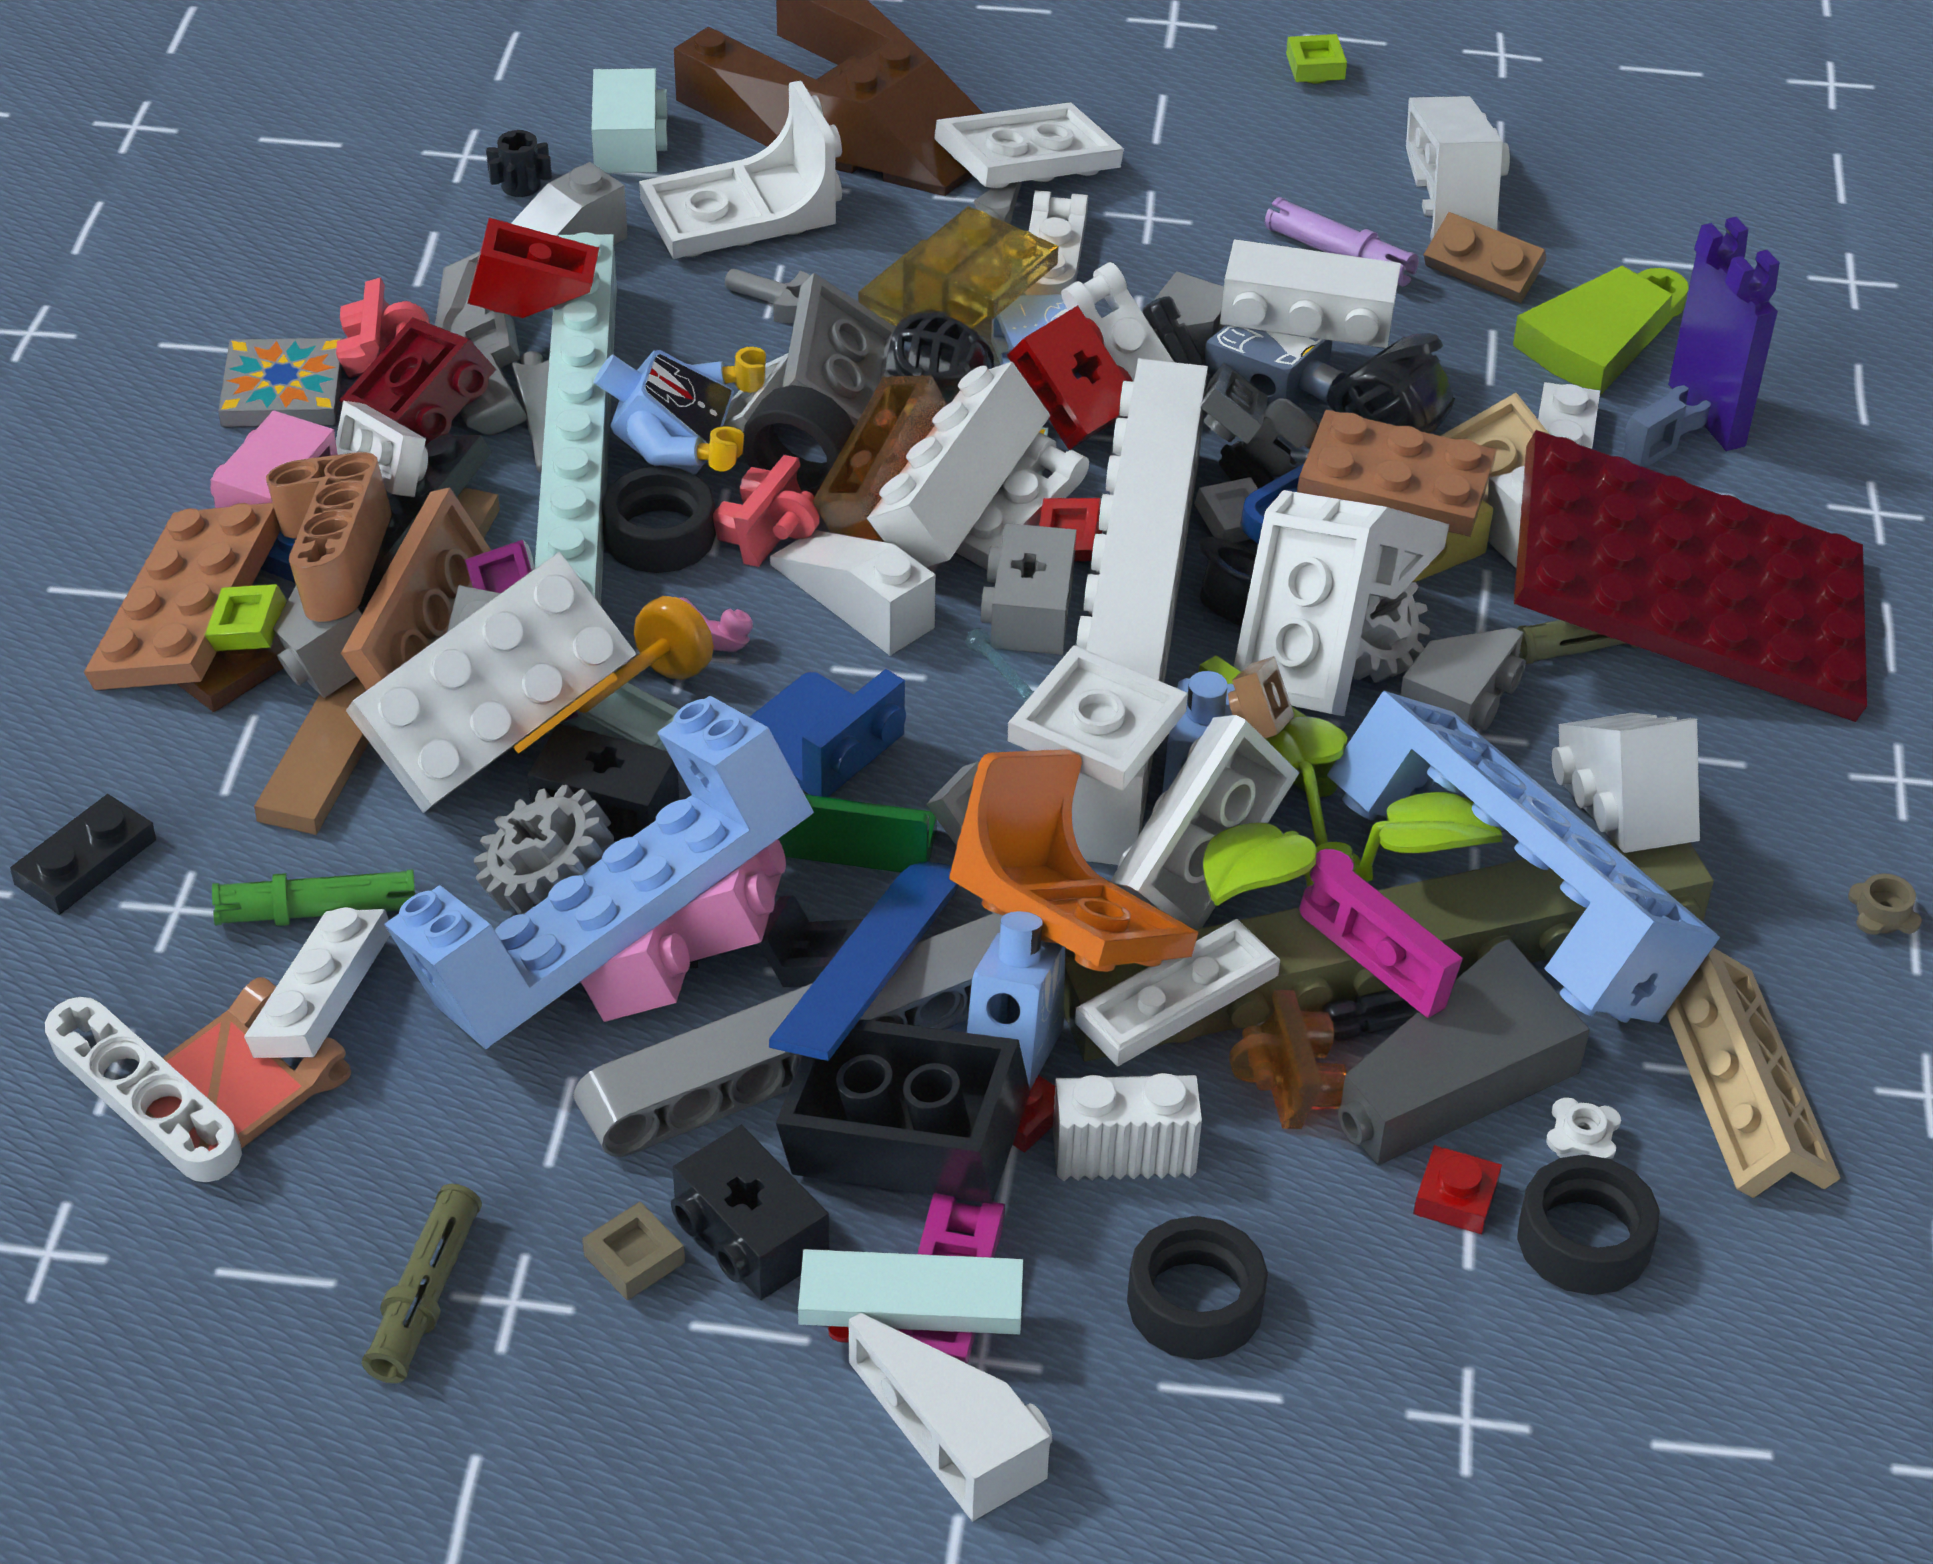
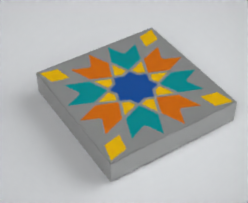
[218,338,343,427]

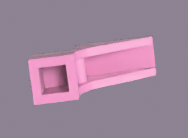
[581,839,786,1022]

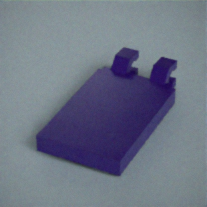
[1668,216,1780,452]

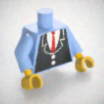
[594,347,766,475]

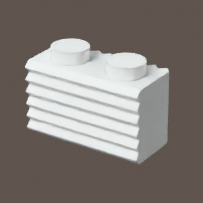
[1053,1073,1202,1181]

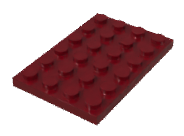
[1514,430,1867,722]

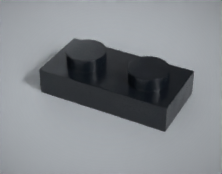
[10,794,156,915]

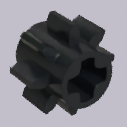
[486,130,552,197]

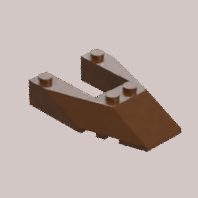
[674,0,984,196]

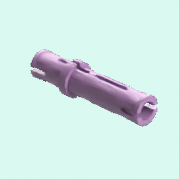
[1265,197,1419,287]

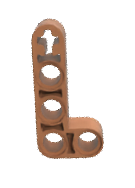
[266,452,392,622]

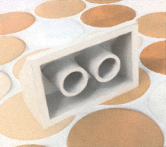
[1110,715,1299,930]

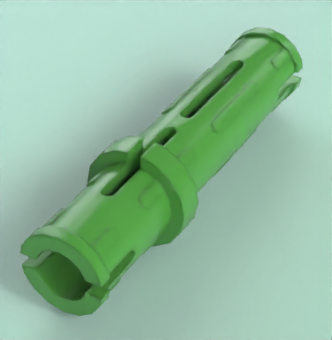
[212,869,415,926]

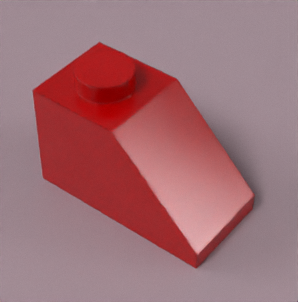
[467,218,599,319]

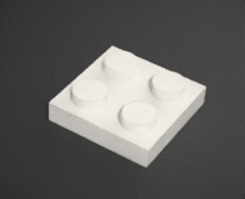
[1008,645,1188,791]

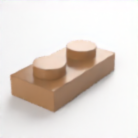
[1423,212,1546,303]
[1228,656,1295,738]

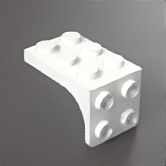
[639,80,842,259]

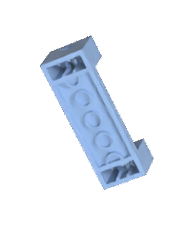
[1327,690,1720,1023]
[384,696,814,1049]

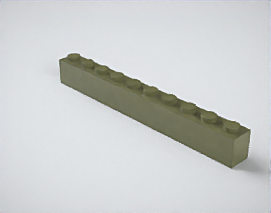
[1064,840,1714,1062]

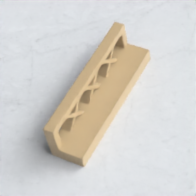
[1666,947,1841,1198]

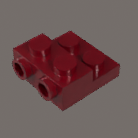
[339,317,497,446]

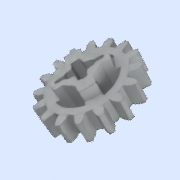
[474,785,614,914]

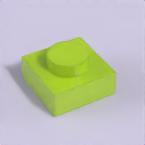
[1286,34,1347,84]
[205,584,287,651]

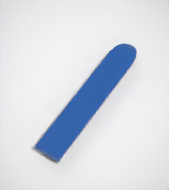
[769,861,959,1061]

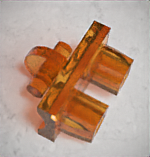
[1229,989,1347,1129]

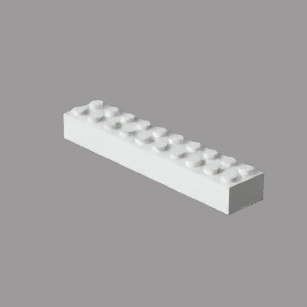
[1072,359,1208,865]

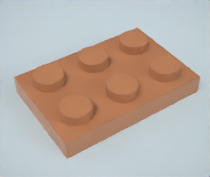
[1297,410,1497,537]

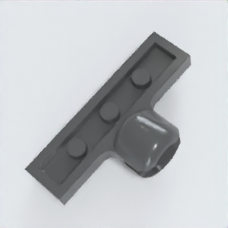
[1200,362,1319,477]

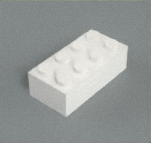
[346,551,637,813]

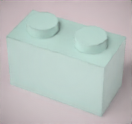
[591,68,668,173]

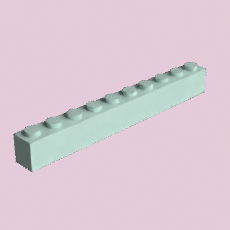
[535,232,617,606]

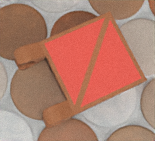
[145,977,351,1151]

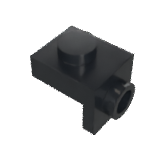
[757,895,863,987]

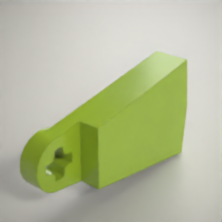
[1513,265,1689,396]

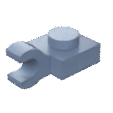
[1623,385,1711,468]

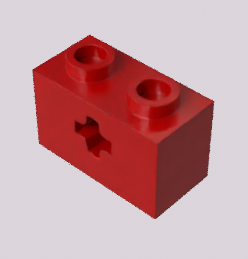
[1007,305,1133,450]

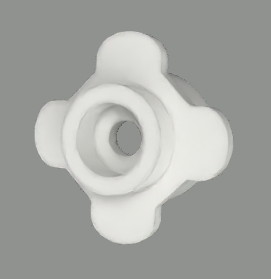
[1546,1098,1621,1159]

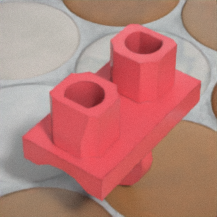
[336,277,430,378]
[713,455,820,567]

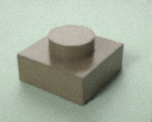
[582,1201,685,1301]

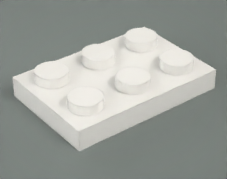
[934,102,1124,188]

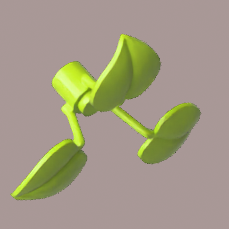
[1203,717,1503,906]

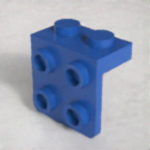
[750,669,906,797]

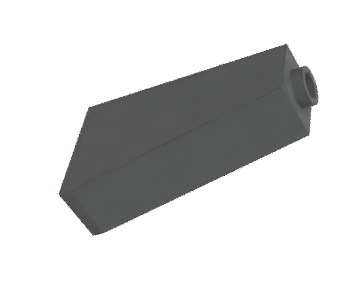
[1338,939,1590,1166]

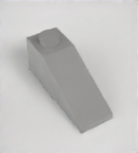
[511,162,628,245]

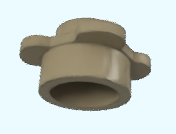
[1848,873,1922,935]

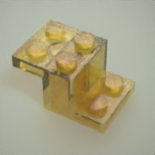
[858,206,1059,329]

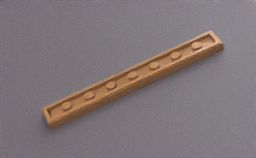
[254,487,500,835]

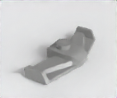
[435,251,527,436]

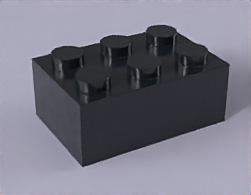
[776,1019,1030,1204]

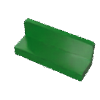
[778,794,937,873]

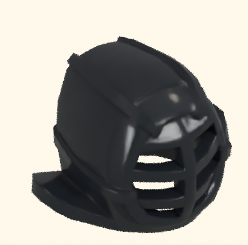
[885,309,994,435]
[1327,333,1455,433]

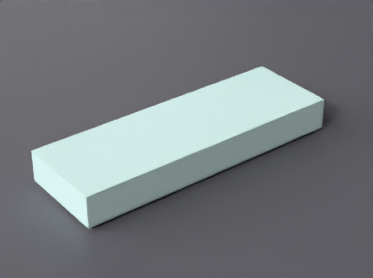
[798,1249,1023,1335]

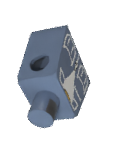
[1204,325,1346,406]

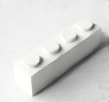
[867,362,1050,567]

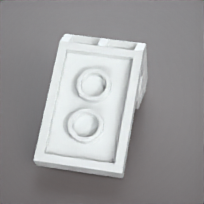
[1234,490,1449,716]

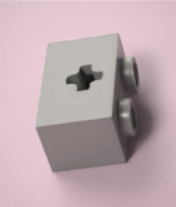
[981,523,1076,655]

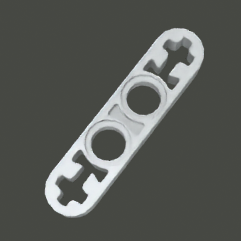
[45,997,242,1182]

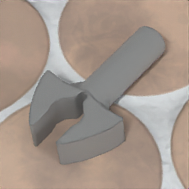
[725,269,810,323]

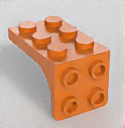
[949,749,1199,972]

